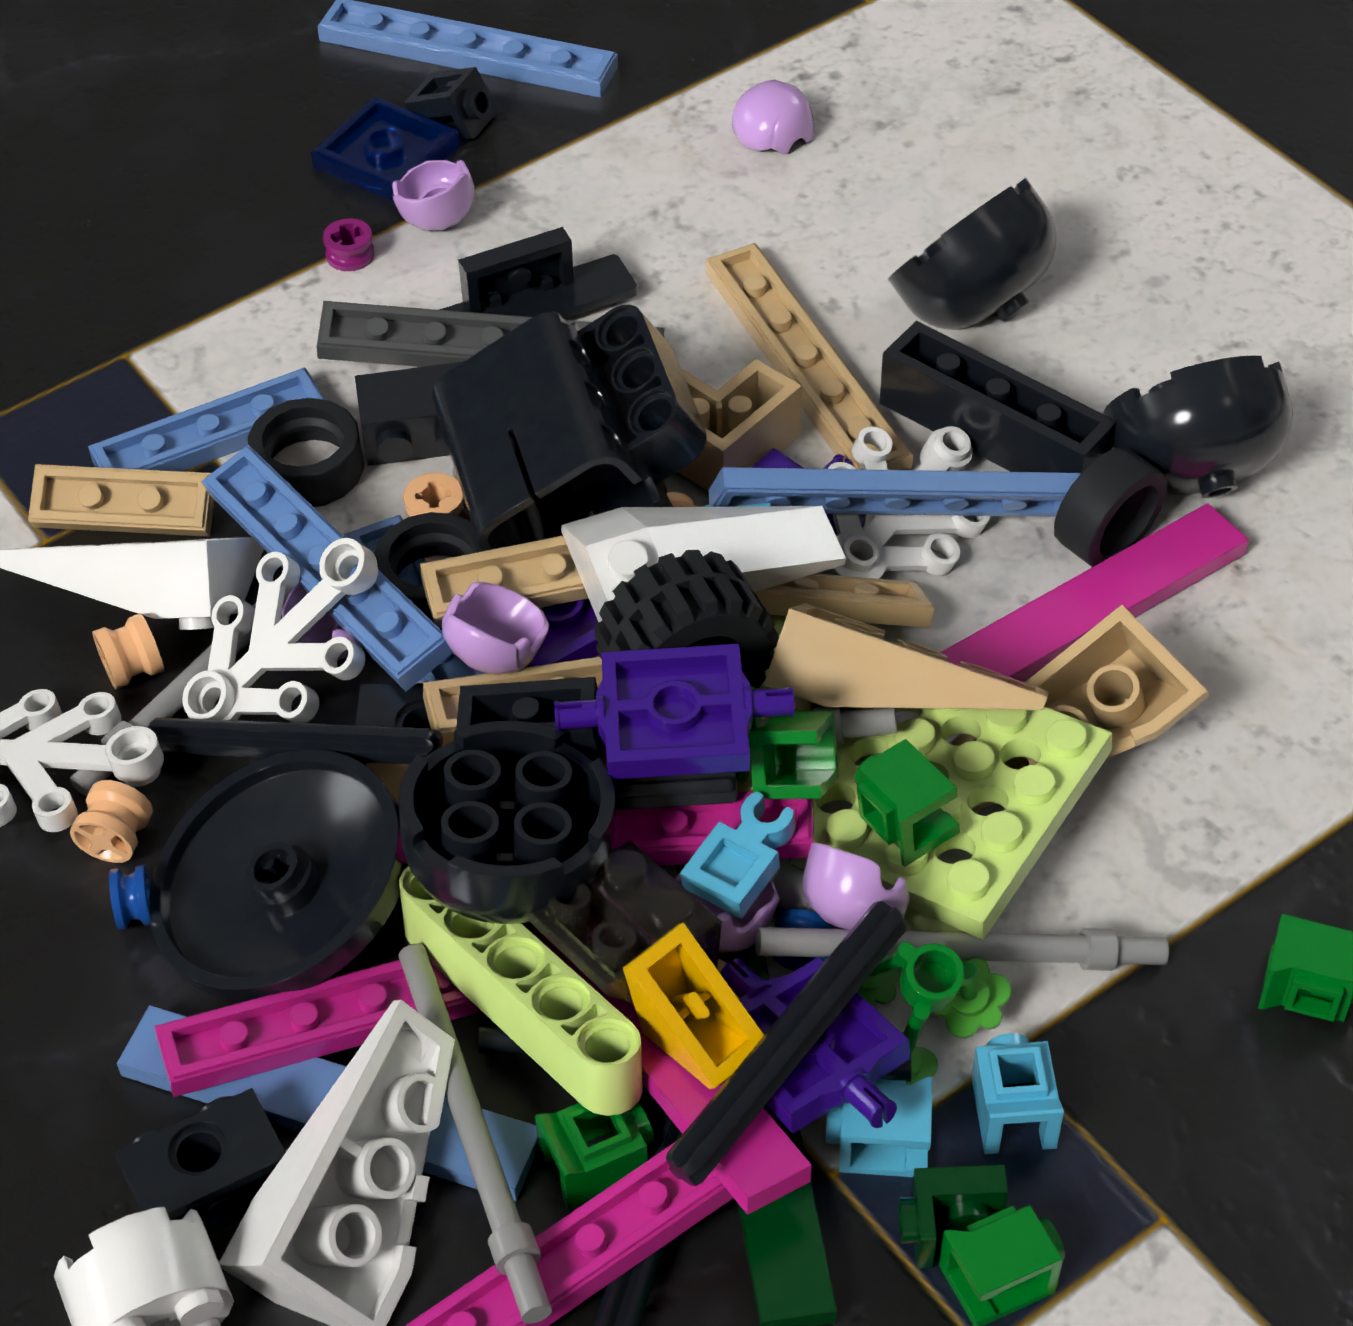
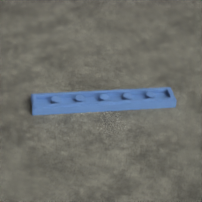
[317,0,618,98]
[201,445,453,691]
[708,467,1080,517]
[117,1005,539,1202]

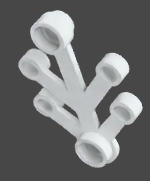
[828,426,990,579]
[182,538,378,723]
[0,689,164,832]

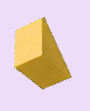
[623,922,764,1089]

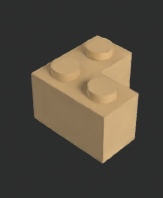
[677,359,802,492]

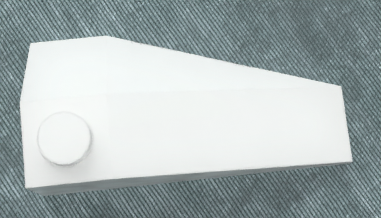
[561,506,846,622]
[0,537,264,630]
[219,1000,455,1326]

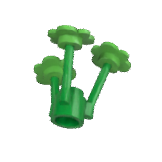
[857,942,1012,1085]

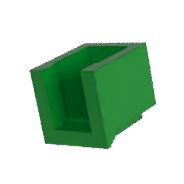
[749,711,839,799]
[855,739,960,867]
[1258,914,1353,1022]
[535,1103,655,1211]
[939,1205,1065,1326]

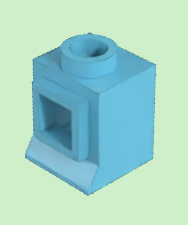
[971,1033,1064,1154]
[825,1077,933,1177]

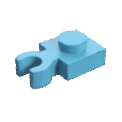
[680,791,796,919]

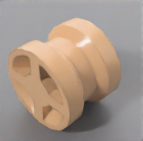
[403,473,467,519]
[92,613,164,690]
[69,780,153,863]

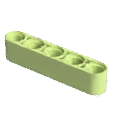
[399,866,643,1116]

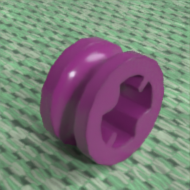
[323,218,374,272]

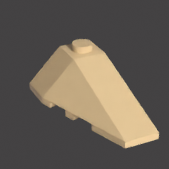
[764,603,1049,711]
[949,605,1209,812]

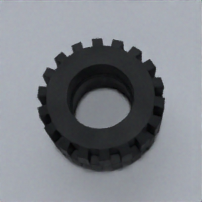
[594,550,779,689]

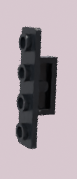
[439,227,637,319]

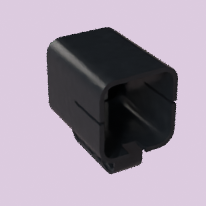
[432,304,707,551]

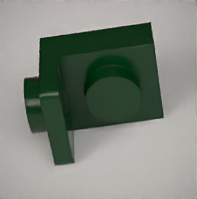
[898,1165,1008,1269]

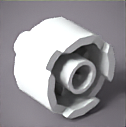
[54,1207,234,1326]

